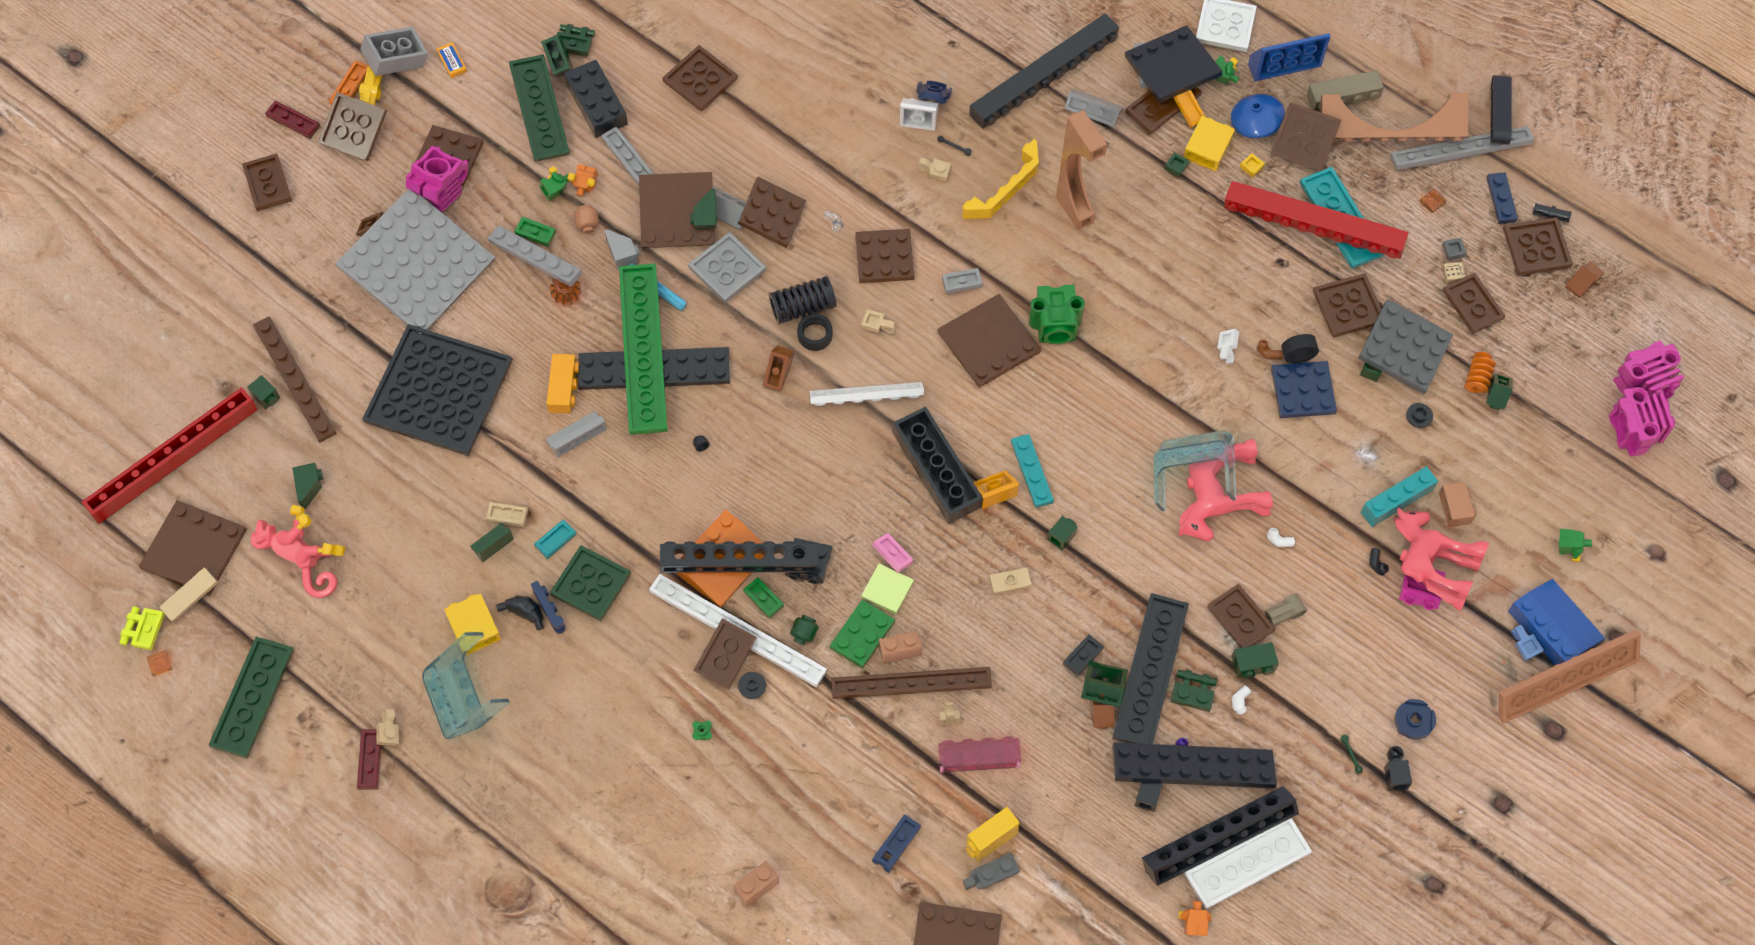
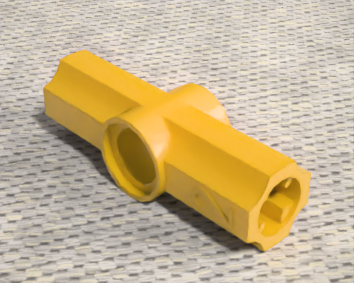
[359,67,383,105]

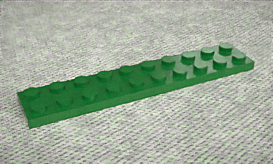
[619,263,668,435]

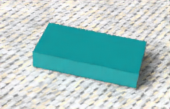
[534,519,577,559]

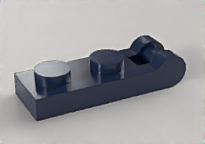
[531,580,566,634]
[872,814,921,873]

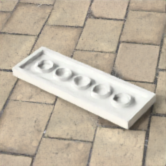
[1184,818,1312,910]

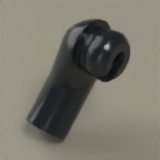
[1369,548,1389,575]

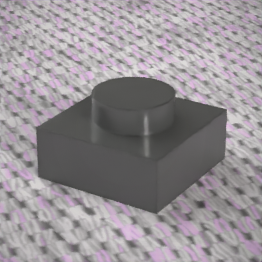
[1442,238,1467,260]

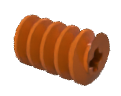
[1464,352,1496,393]

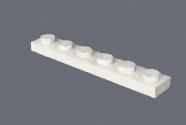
[809,382,924,406]

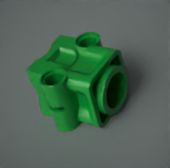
[1028,284,1085,345]

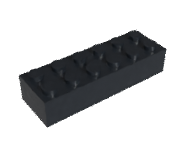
[892,407,983,524]

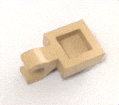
[918,158,951,182]
[861,309,895,334]
[939,702,960,726]
[376,709,399,746]

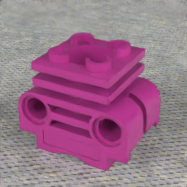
[406,146,468,213]
[1613,340,1684,399]
[1608,388,1675,457]

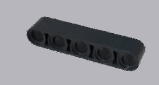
[1490,75,1512,145]

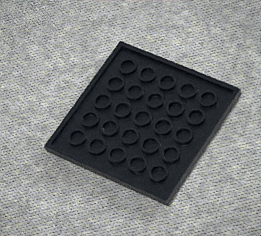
[362,324,513,456]

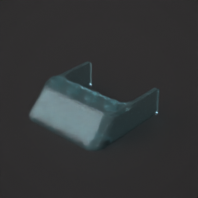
[1153,431,1236,511]
[422,632,510,739]

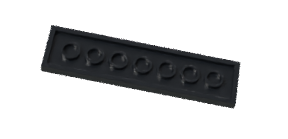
[579,347,730,390]
[1112,593,1189,744]
[1112,742,1277,789]

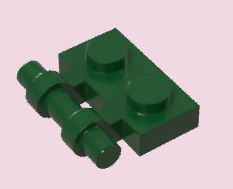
[557,24,595,56]
[1171,669,1217,712]

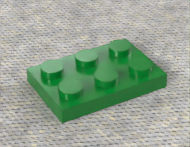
[830,600,895,669]

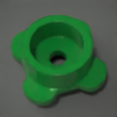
[692,720,712,740]

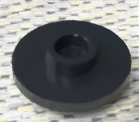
[1406,403,1433,428]
[738,672,766,699]

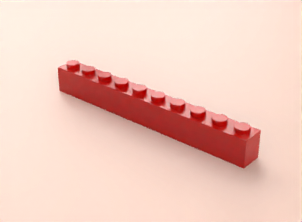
[1224,181,1409,259]
[81,387,258,524]

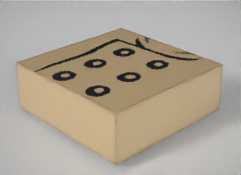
[1443,262,1465,283]

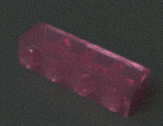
[938,736,1021,773]

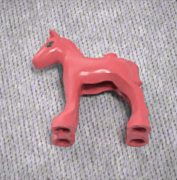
[1178,439,1273,542]
[1393,508,1490,611]

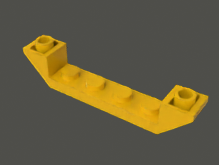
[962,139,1039,219]

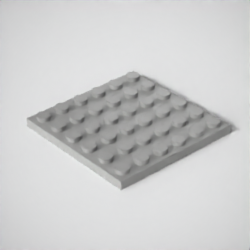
[335,189,495,334]

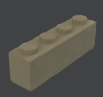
[1307,70,1384,111]

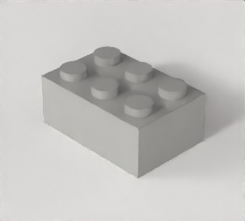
[361,27,428,76]

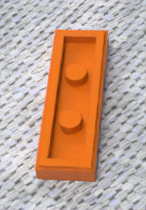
[329,60,370,105]

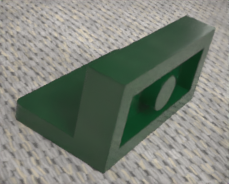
[470,523,514,562]

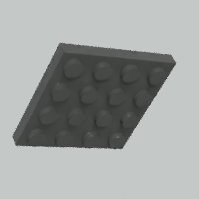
[1358,299,1453,394]

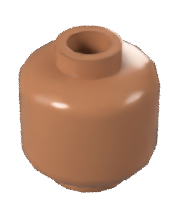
[574,205,599,233]

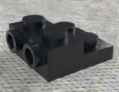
[785,538,832,584]

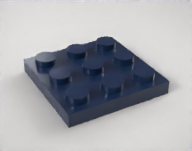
[1271,361,1337,419]

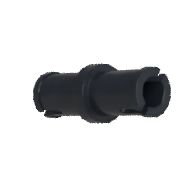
[1532,203,1572,223]

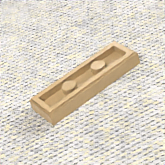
[159,567,219,622]

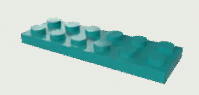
[1299,167,1384,269]

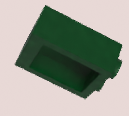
[1081,660,1128,707]

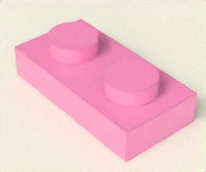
[872,533,913,573]

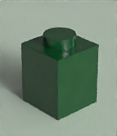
[247,375,280,410]
[1047,516,1078,551]

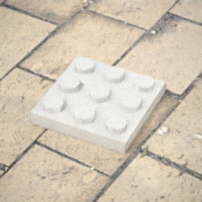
[1196,0,1257,52]

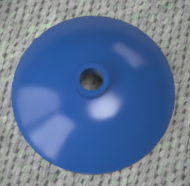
[1231,94,1285,138]

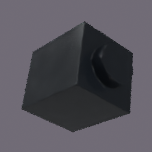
[1384,758,1412,791]
[1134,783,1162,812]

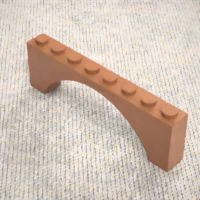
[1320,93,1469,142]
[1056,110,1107,230]

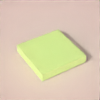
[861,564,914,614]

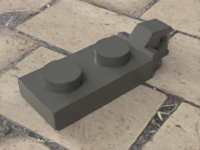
[963,853,1020,890]

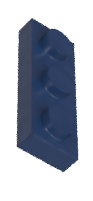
[1486,172,1518,224]

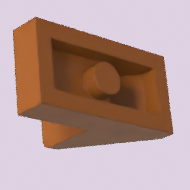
[1565,261,1604,298]

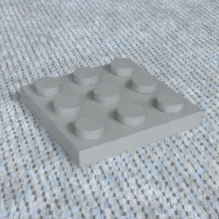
[688,232,766,303]

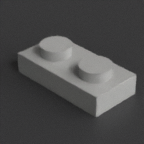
[942,268,982,294]

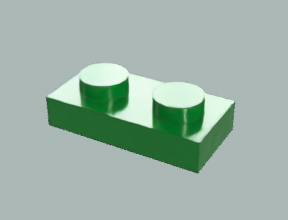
[514,217,556,247]
[743,577,784,619]

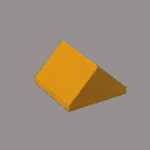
[973,470,1019,509]

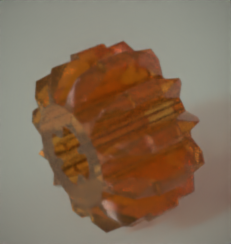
[549,279,581,306]

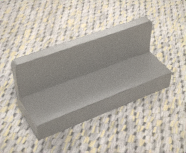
[1064,89,1123,127]
[713,187,746,229]
[546,411,607,458]

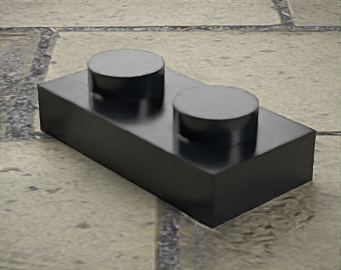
[1063,634,1104,677]

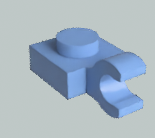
[1511,625,1544,661]

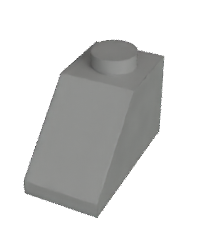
[604,230,640,270]

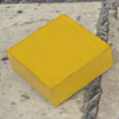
[1239,153,1265,177]

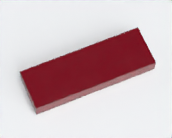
[265,100,320,139]
[357,729,382,790]

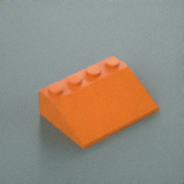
[676,509,764,608]

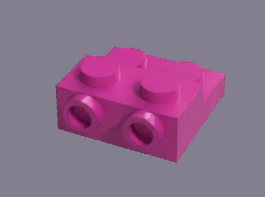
[1399,570,1446,610]

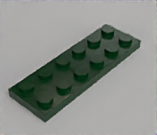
[509,54,570,162]
[209,636,294,759]

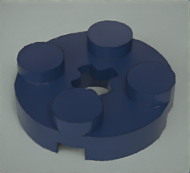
[916,81,952,104]
[1394,699,1436,740]

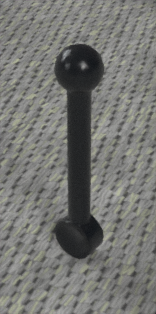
[937,136,972,156]

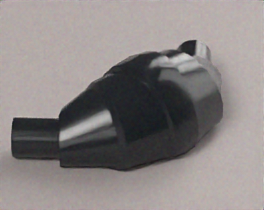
[496,595,544,631]

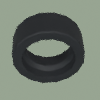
[797,314,833,351]
[1281,334,1319,363]

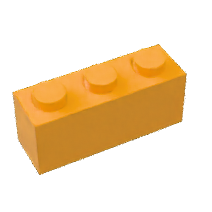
[547,354,579,414]

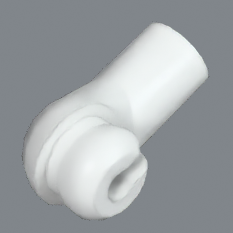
[1267,528,1295,547]
[1232,685,1251,715]

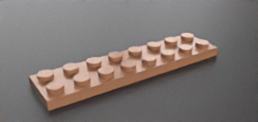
[1499,630,1641,724]

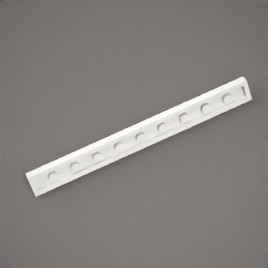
[649,574,827,688]

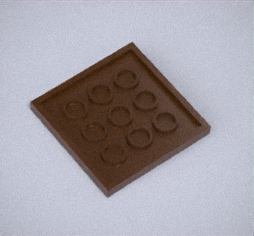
[639,172,715,248]
[937,294,1041,388]
[139,500,247,596]
[914,902,1002,945]

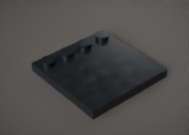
[1125,25,1222,103]

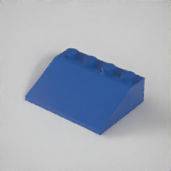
[1248,33,1331,82]
[1508,579,1605,665]

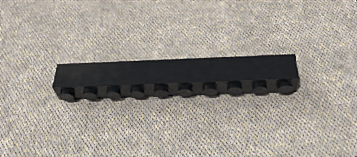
[969,13,1119,129]

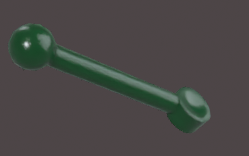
[1340,735,1363,773]

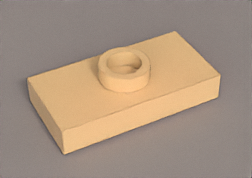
[485,502,528,528]
[989,567,1032,595]

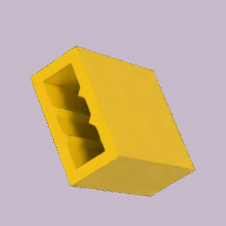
[1184,116,1235,172]
[444,593,501,656]
[965,807,1020,862]

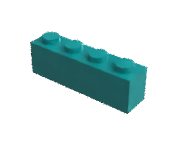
[1360,466,1438,527]

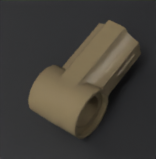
[1264,593,1307,626]

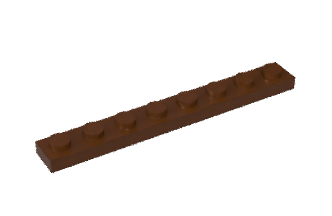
[253,316,337,443]
[831,667,992,699]

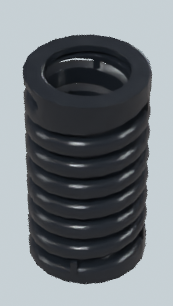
[769,276,837,325]

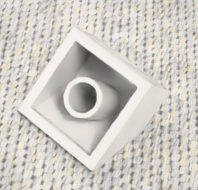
[900,98,939,131]

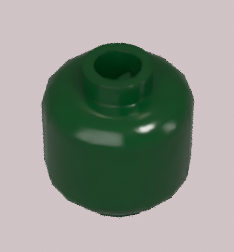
[790,615,819,645]

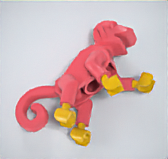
[250,505,346,598]

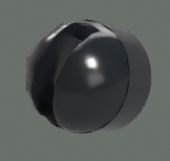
[693,435,710,452]
[1387,746,1404,760]

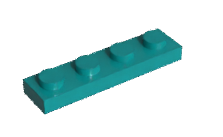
[1011,434,1054,508]

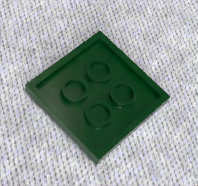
[550,545,631,621]

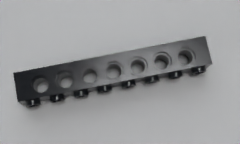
[660,541,819,573]
[1142,786,1299,886]

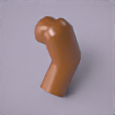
[1257,340,1283,360]

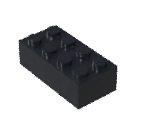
[564,60,628,138]

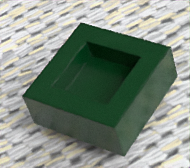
[1164,152,1190,177]

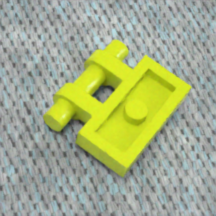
[119,606,165,651]

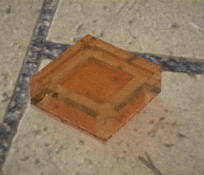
[1420,188,1447,213]
[147,650,173,677]

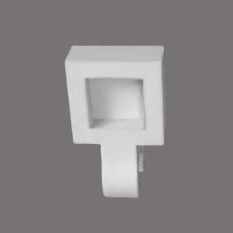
[1217,329,1239,364]

